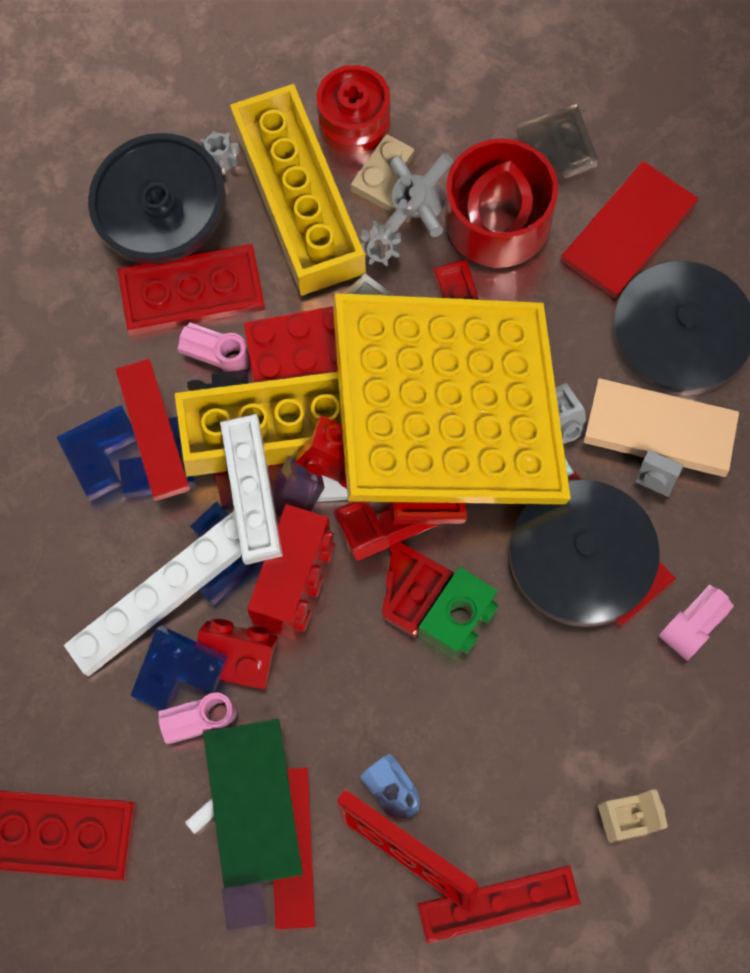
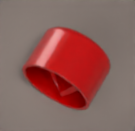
[444,138,558,268]

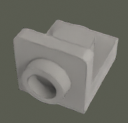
[555,383,587,444]

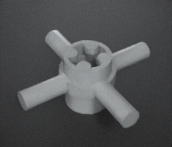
[384,153,454,237]

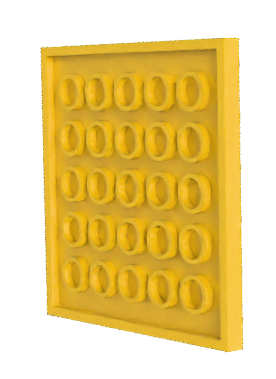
[333,293,571,504]

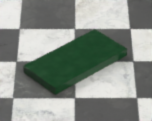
[203,719,304,890]

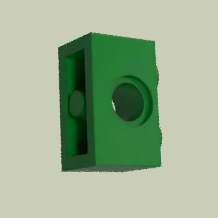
[418,567,499,660]

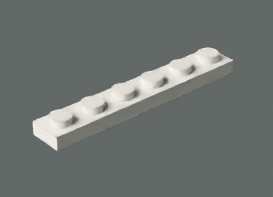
[64,510,242,677]

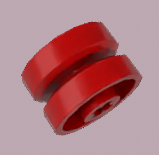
[316,65,391,154]

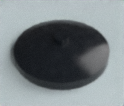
[88,133,226,264]
[613,261,750,395]
[509,480,660,627]

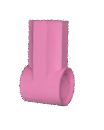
[178,323,251,372]
[659,585,734,662]
[158,693,238,745]

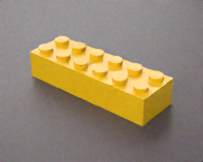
[230,84,366,296]
[175,372,342,477]

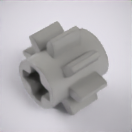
[200,131,240,175]
[361,221,401,266]

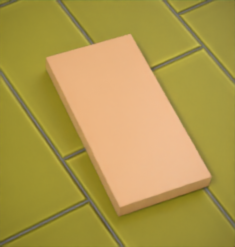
[583,378,739,477]

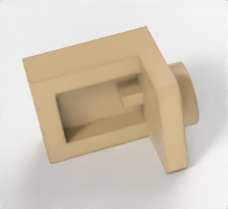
[598,789,668,843]

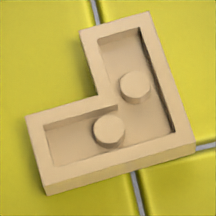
[351,134,415,222]

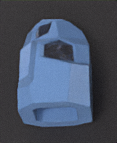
[360,753,420,818]

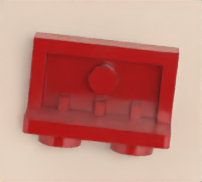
[295,416,347,489]
[191,618,279,690]

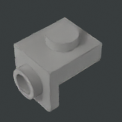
[635,450,683,497]

